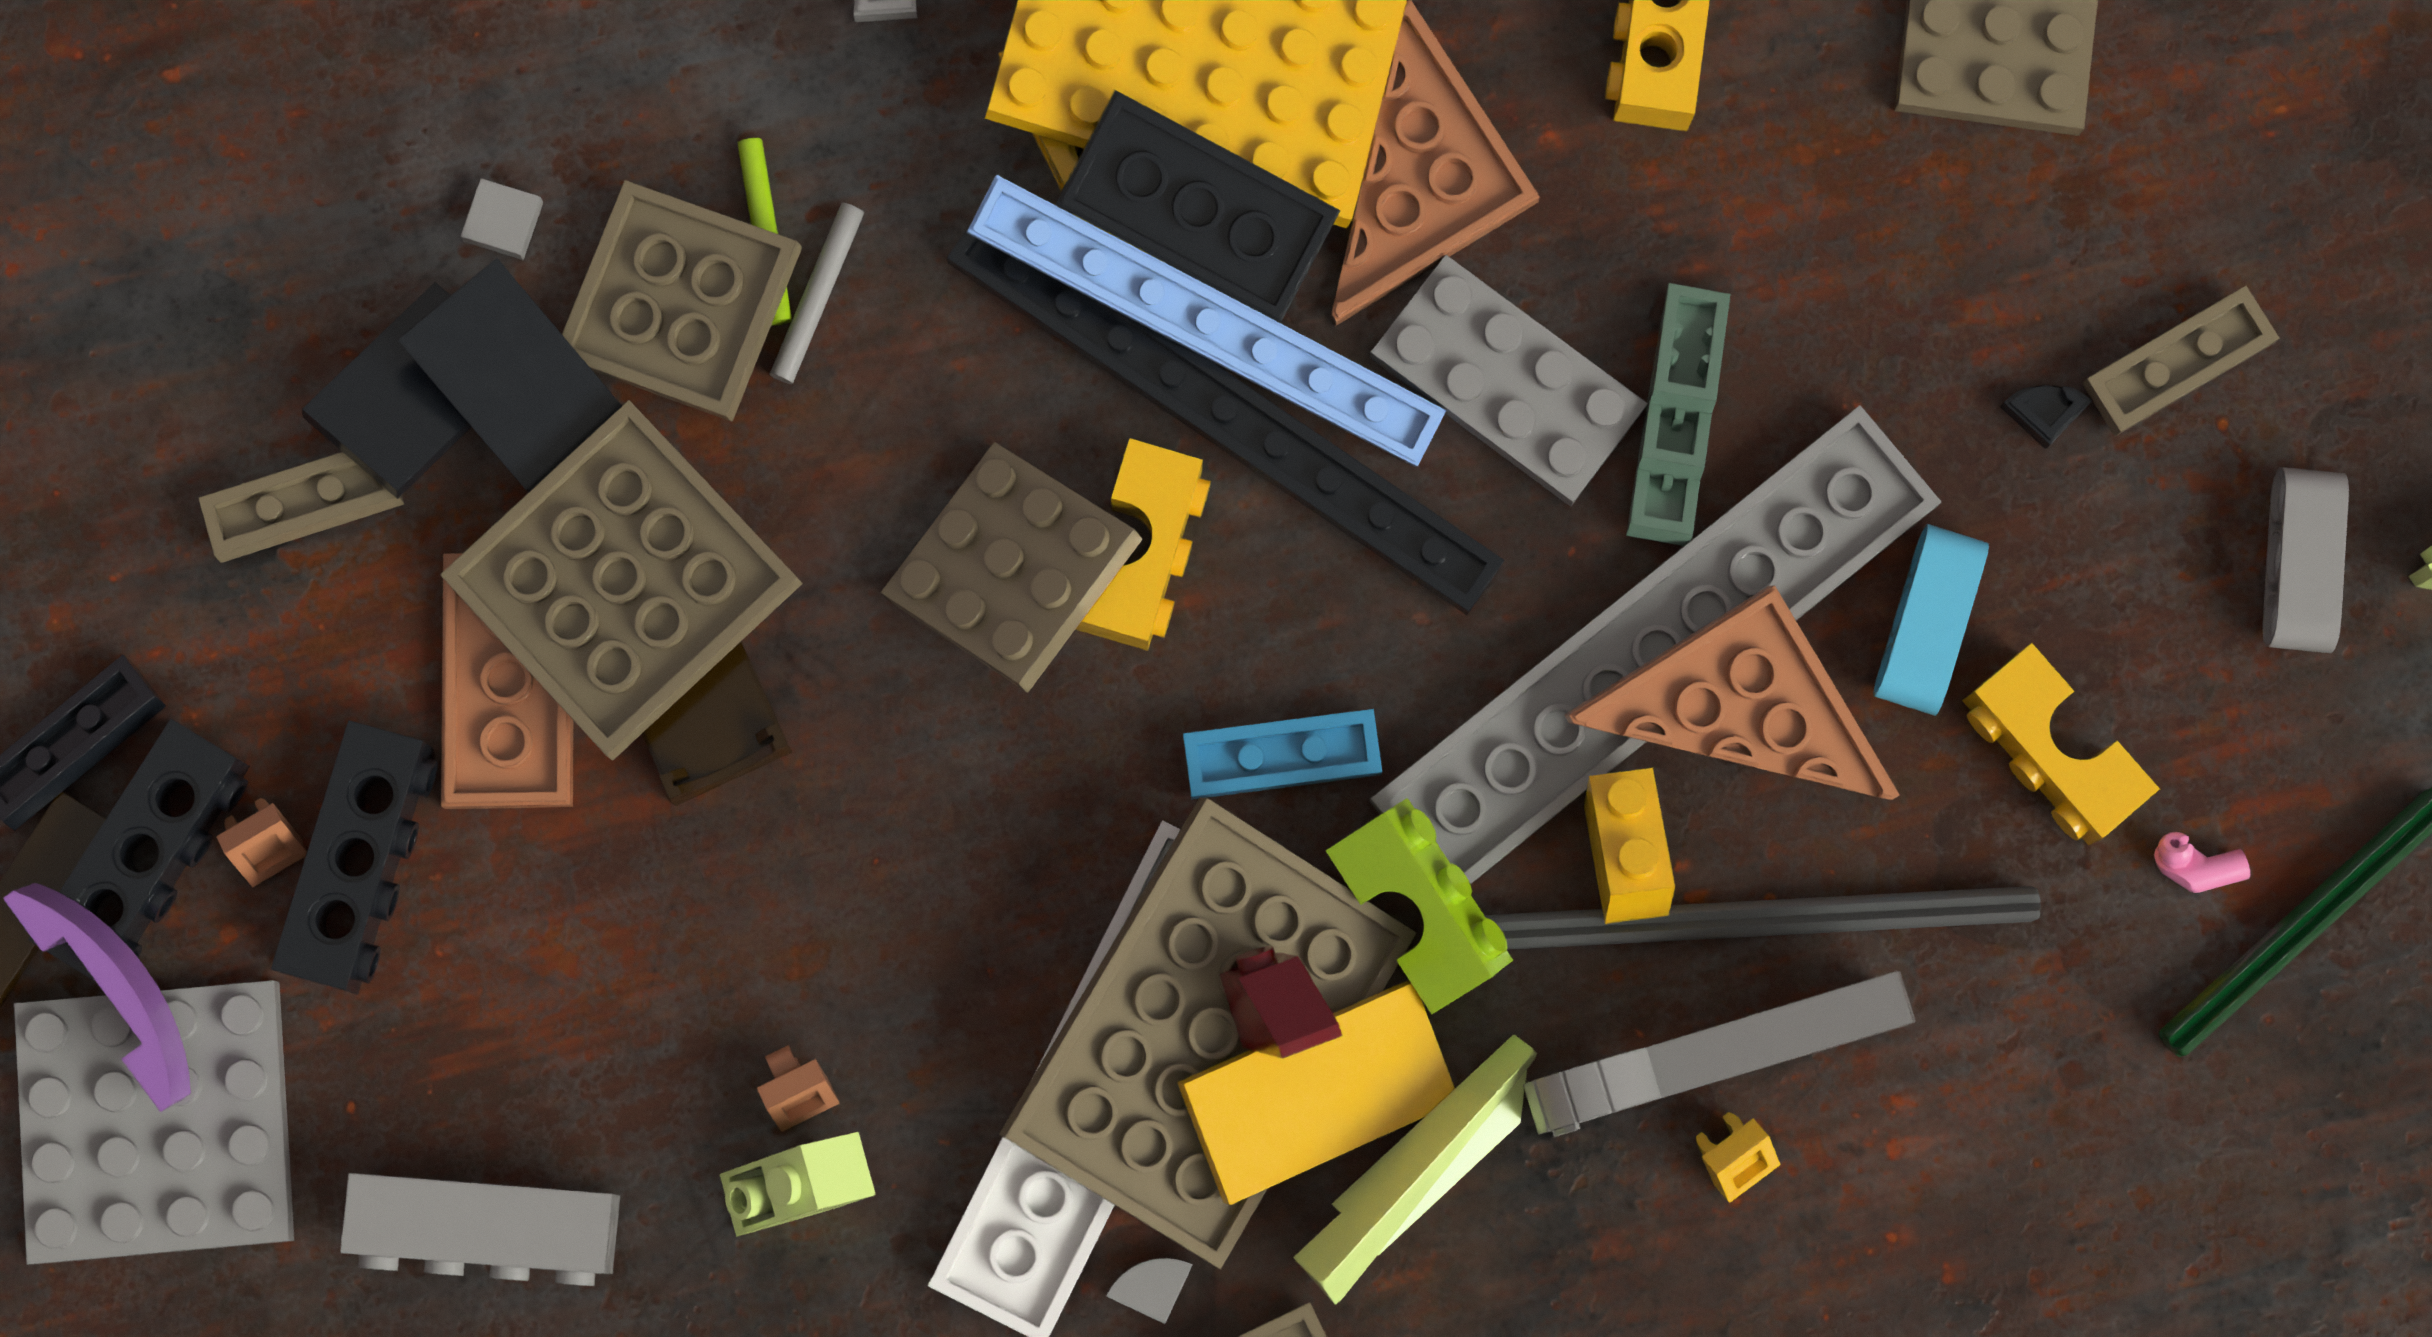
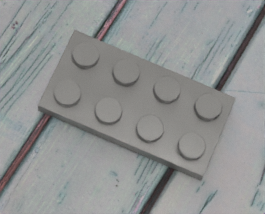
[1369,255,1648,507]

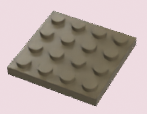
[440,400,803,761]

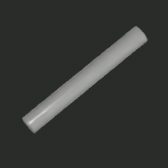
[769,203,864,384]

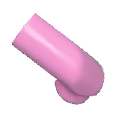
[2154,832,2250,893]

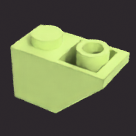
[720,1132,876,1237]

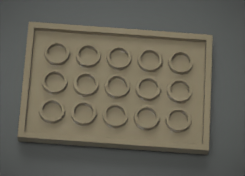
[999,797,1416,1269]

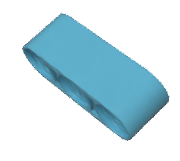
[1873,524,1989,716]

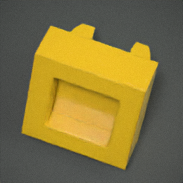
[1696,1112,1781,1203]

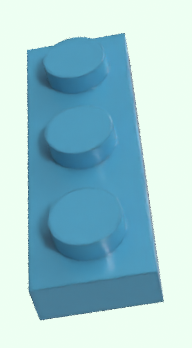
[1183,709,1382,800]

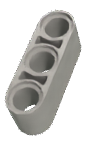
[2262,467,2349,653]

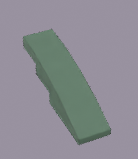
[1626,283,1731,546]

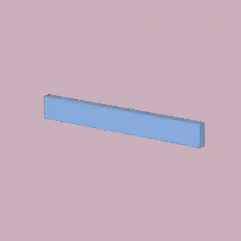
[966,175,1446,467]

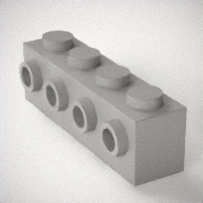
[340,1173,620,1286]

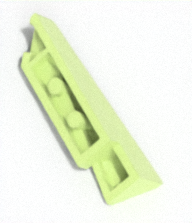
[1293,1034,1537,1305]

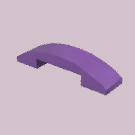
[3,883,191,1112]

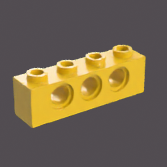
[1605,0,1710,131]

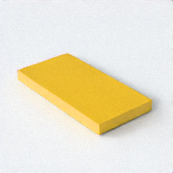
[1177,980,1455,1205]

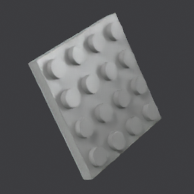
[14,980,294,1265]

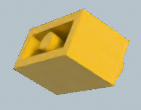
[1584,768,1675,924]

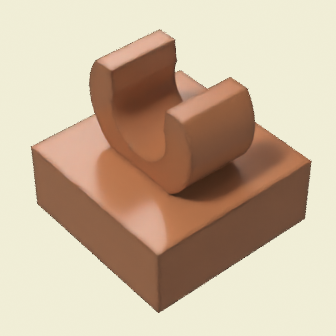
[216,798,307,888]
[757,1045,840,1132]

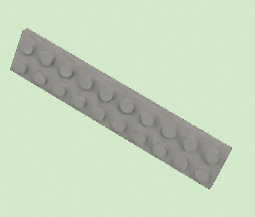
[1369,405,1941,885]

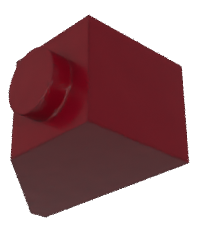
[1219,946,1343,1059]

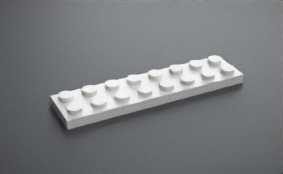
[928,820,1181,1337]

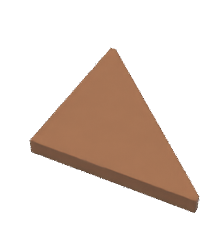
[1331,0,1540,326]
[1564,585,1900,800]

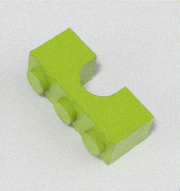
[1326,797,1513,1014]

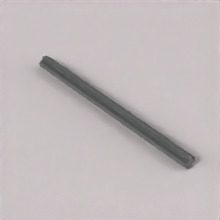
[1484,886,2041,950]

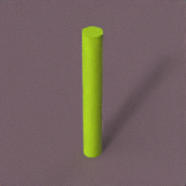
[737,138,792,326]

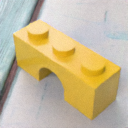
[1076,438,1211,651]
[1962,643,2160,845]

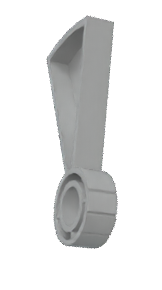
[1523,971,1916,1137]

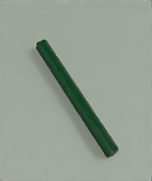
[2159,787,2432,1057]

